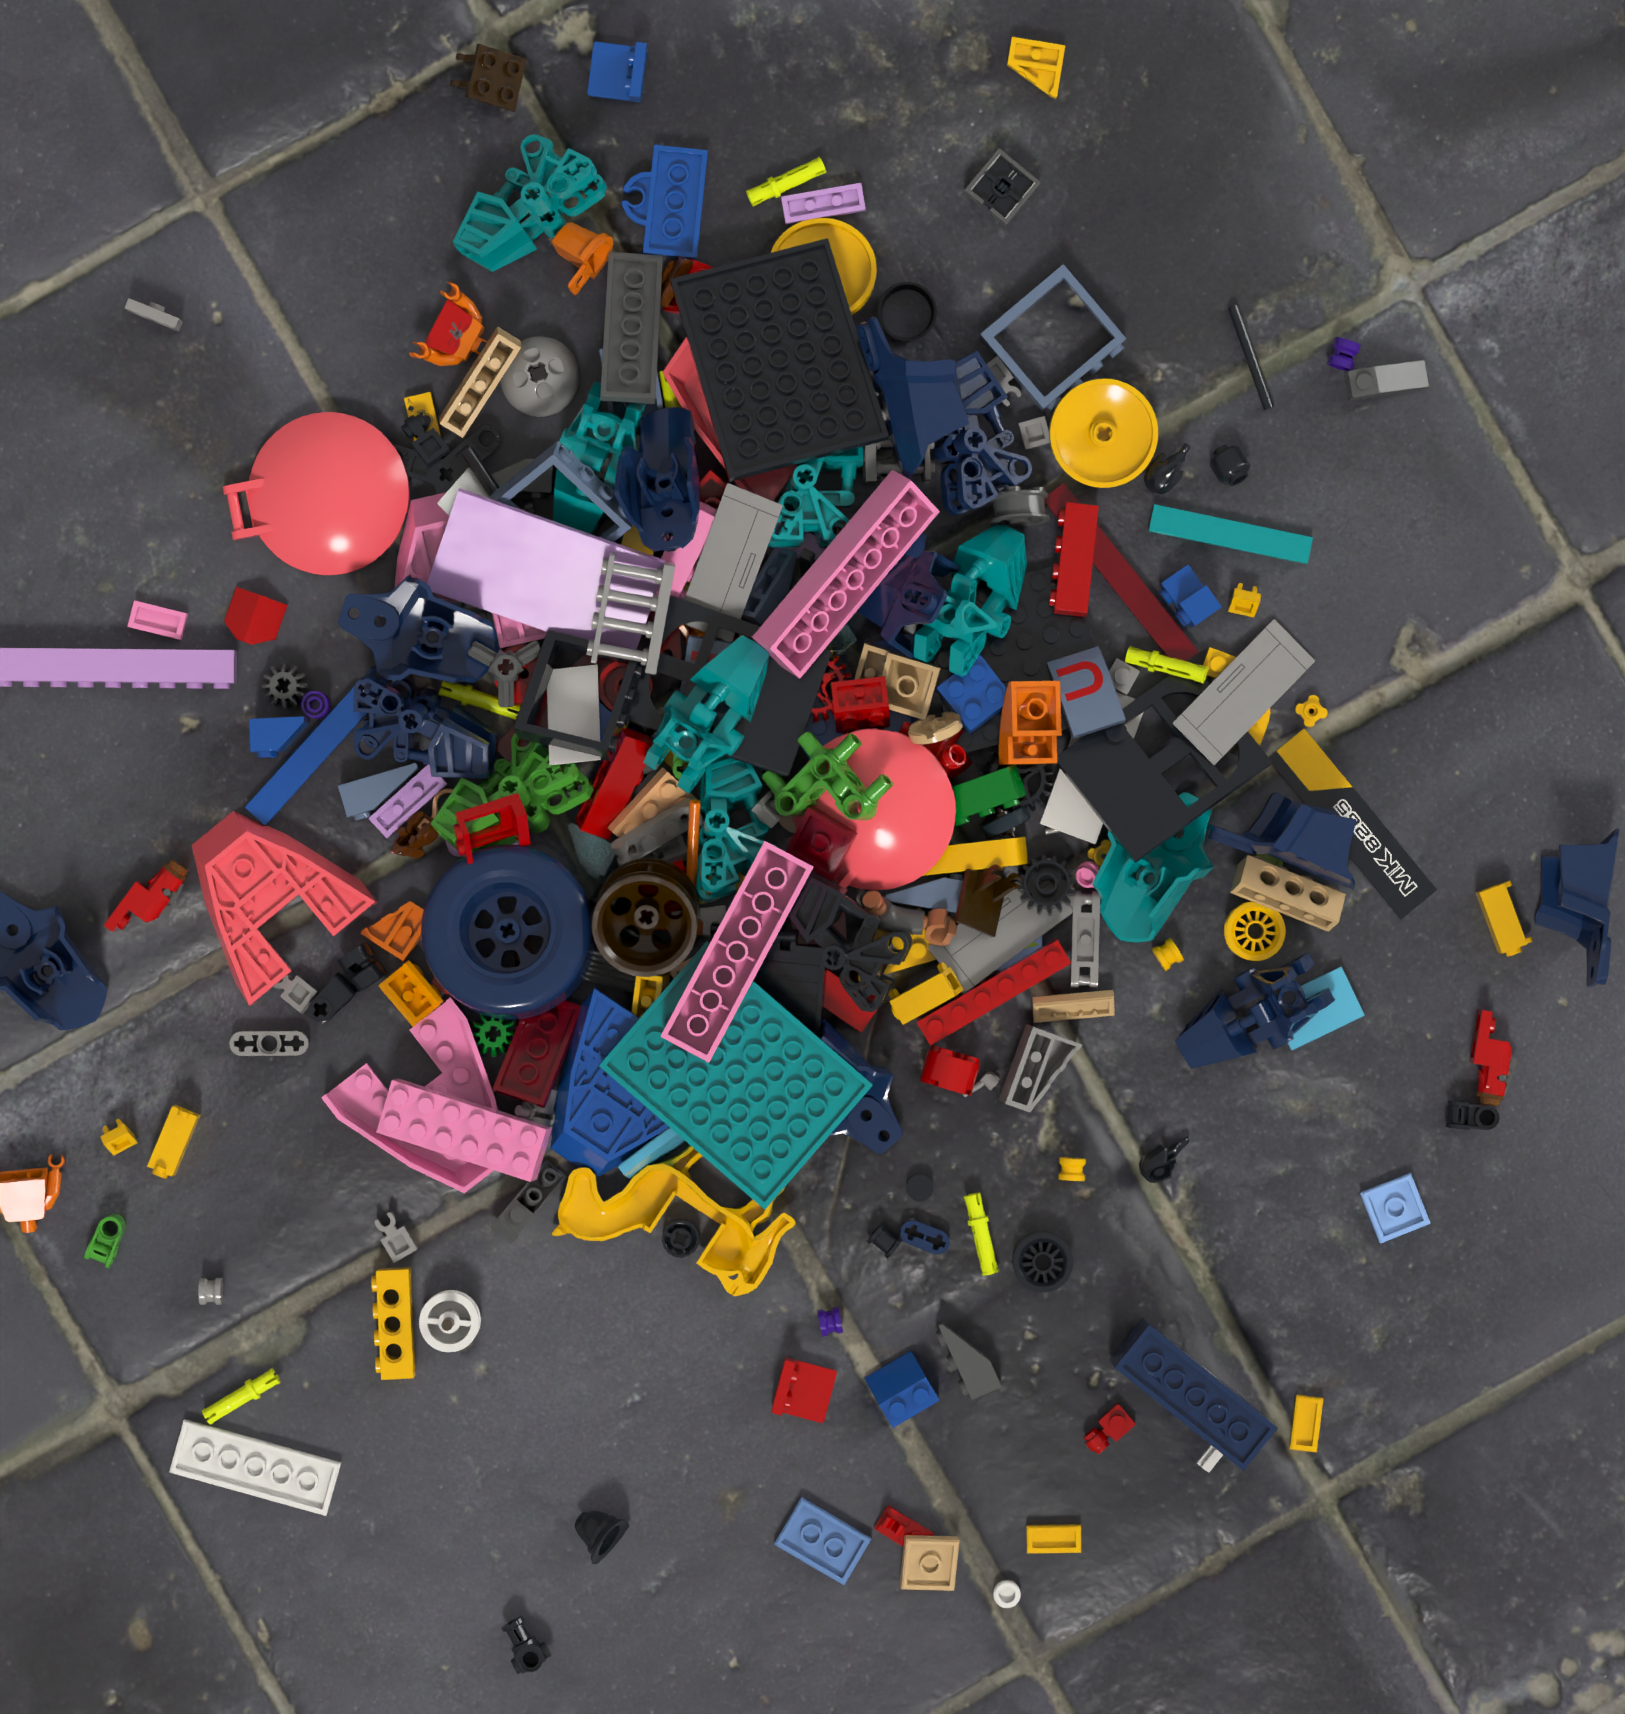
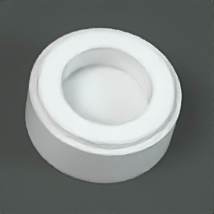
[993,1580,1021,1608]

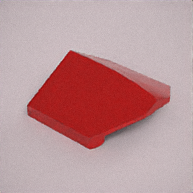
[224,587,288,645]

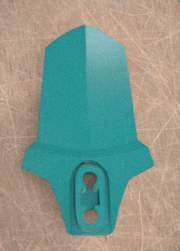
[1092,792,1214,943]

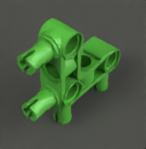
[762,732,894,821]

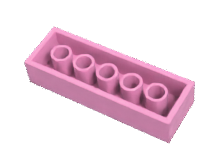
[376,1079,552,1182]

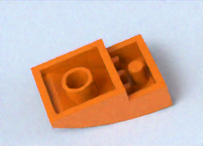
[999,681,1062,765]

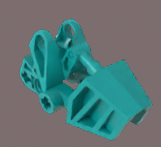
[453,134,607,272]
[553,381,646,535]
[768,447,863,548]
[914,524,1027,677]
[643,635,769,794]
[696,756,775,903]

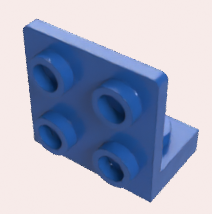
[587,42,648,103]

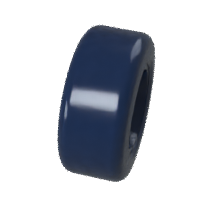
[421,844,596,1020]

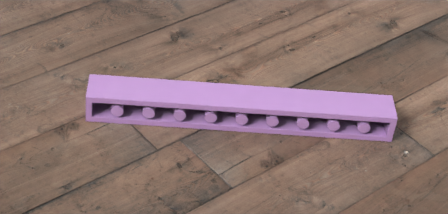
[0,648,237,689]

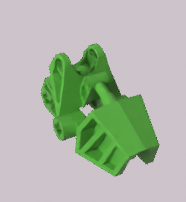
[431,733,594,856]

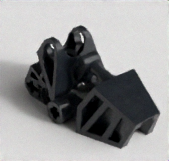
[788,871,913,1012]

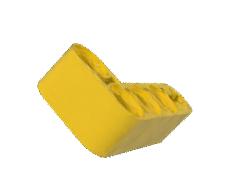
[923,837,1029,876]

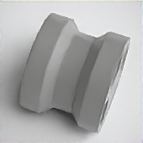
[198,1278,224,1305]

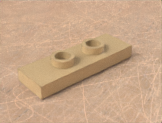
[1032,990,1115,1023]

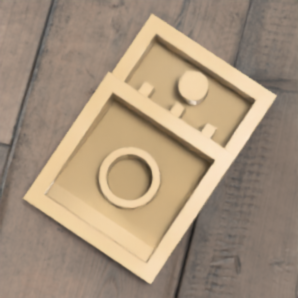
[854,642,941,720]

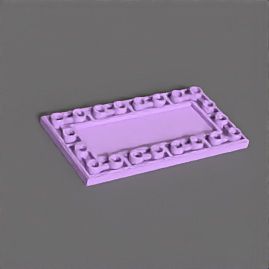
[427,488,668,650]

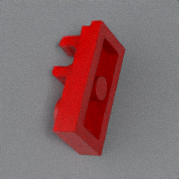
[874,1505,934,1546]

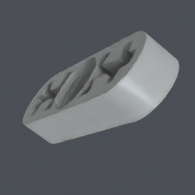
[229,1031,310,1056]

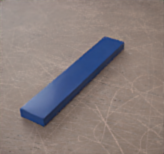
[245,687,367,826]

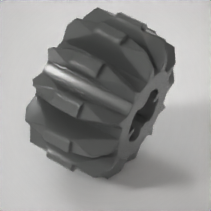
[261,663,308,709]

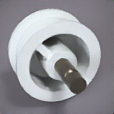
[419,1290,481,1352]

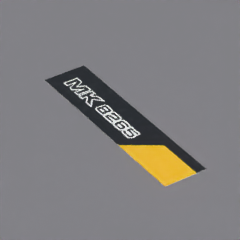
[1269,729,1437,920]

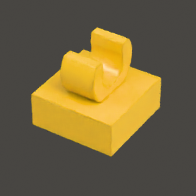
[1228,583,1261,618]
[100,1119,138,1156]

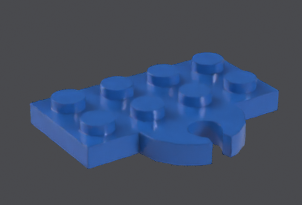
[622,145,708,260]

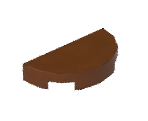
[660,256,693,307]

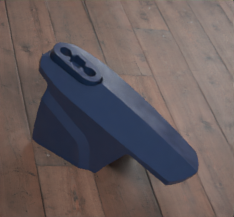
[614,407,700,552]

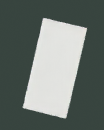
[547,665,601,765]

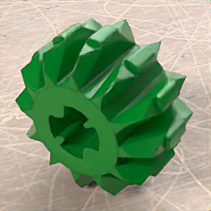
[472,1014,515,1057]

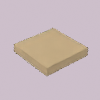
[899,1535,960,1591]

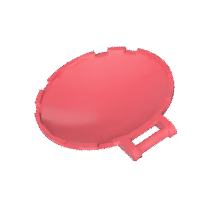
[222,412,409,575]
[793,728,956,890]

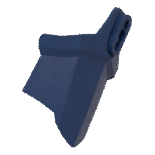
[857,316,970,479]
[856,551,960,660]
[338,576,499,683]
[1206,792,1357,890]
[1534,828,1620,987]
[0,892,108,1030]
[820,1018,903,1154]

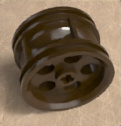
[592,858,700,977]

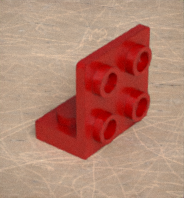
[831,676,890,734]
[771,1357,837,1423]

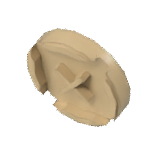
[908,712,962,745]

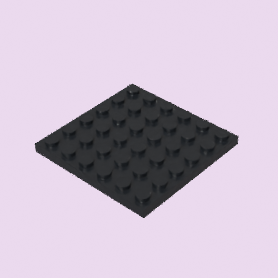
[922,566,1095,754]

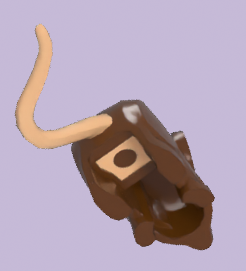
[391,789,454,858]

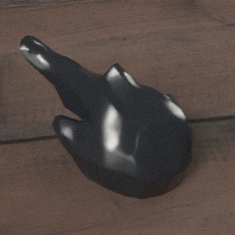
[1144,443,1190,494]
[1139,1136,1189,1183]

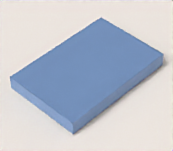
[774,1496,872,1585]

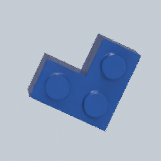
[1159,565,1222,629]

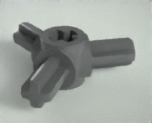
[468,641,541,707]

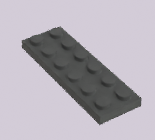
[600,252,663,404]

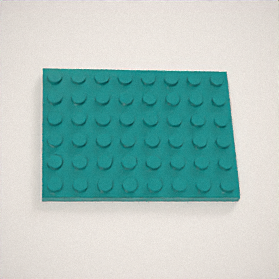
[599,941,873,1209]

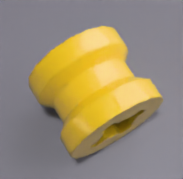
[1152,938,1184,971]
[1058,1157,1086,1181]

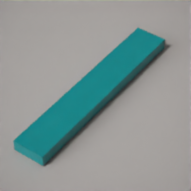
[1148,504,1313,565]

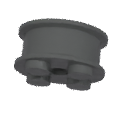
[990,486,1050,527]

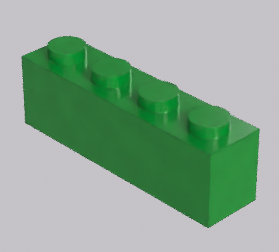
[952,765,1026,826]

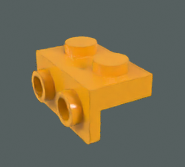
[378,960,443,1027]

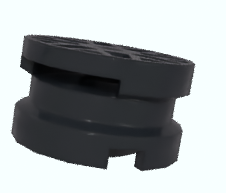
[662,1219,700,1258]

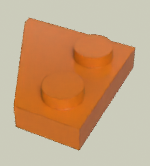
[360,901,424,962]

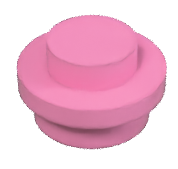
[1076,861,1100,888]

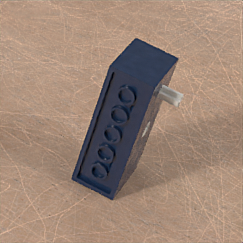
[1109,1318,1278,1473]

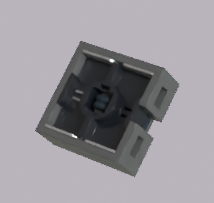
[964,148,1041,228]

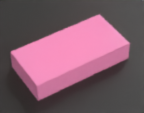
[127,600,188,640]

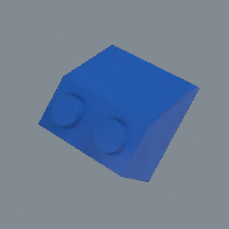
[249,716,310,758]
[864,1350,940,1428]

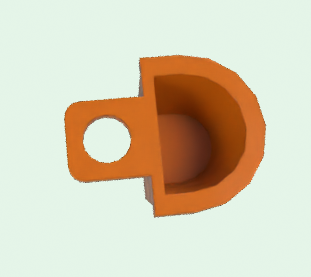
[551,222,613,295]

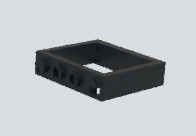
[514,630,646,762]

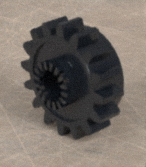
[1017,855,1076,916]

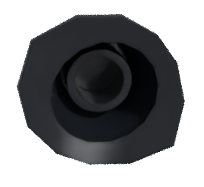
[574,1511,629,1564]

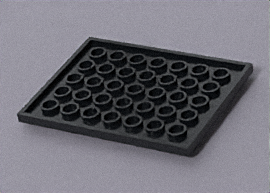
[670,238,889,482]

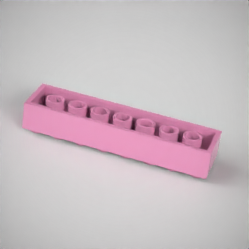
[752,470,940,679]
[660,841,813,1062]

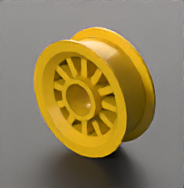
[1224,901,1286,961]

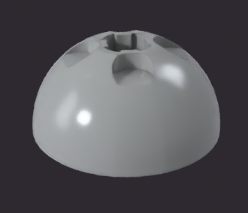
[500,336,580,417]

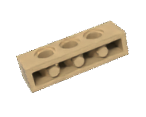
[440,326,521,438]
[1230,855,1346,932]

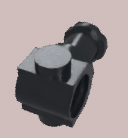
[501,1616,552,1674]

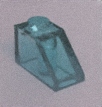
[568,822,616,878]

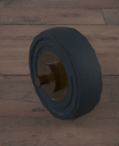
[982,807,1030,839]

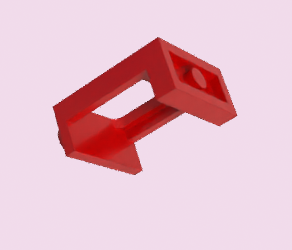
[453,793,531,865]

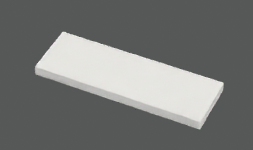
[169,1419,342,1516]

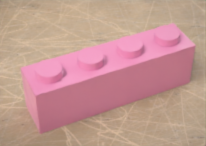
[656,501,717,600]

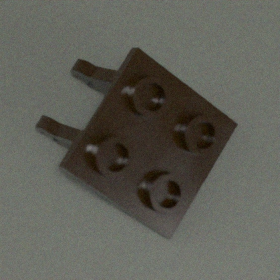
[449,44,527,112]
[954,864,1021,937]

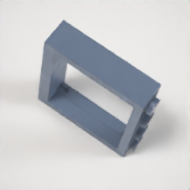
[979,264,1126,411]
[490,441,632,542]

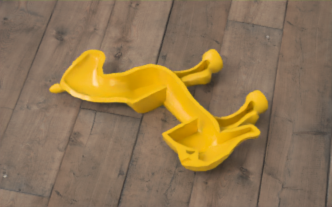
[552,1145,795,1296]

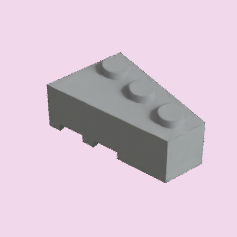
[999,1024,1082,1112]

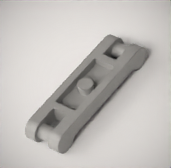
[611,797,704,866]
[1070,891,1100,989]

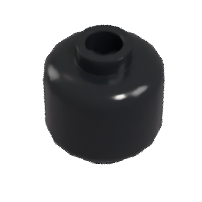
[1210,445,1250,486]

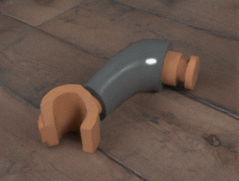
[862,891,957,946]

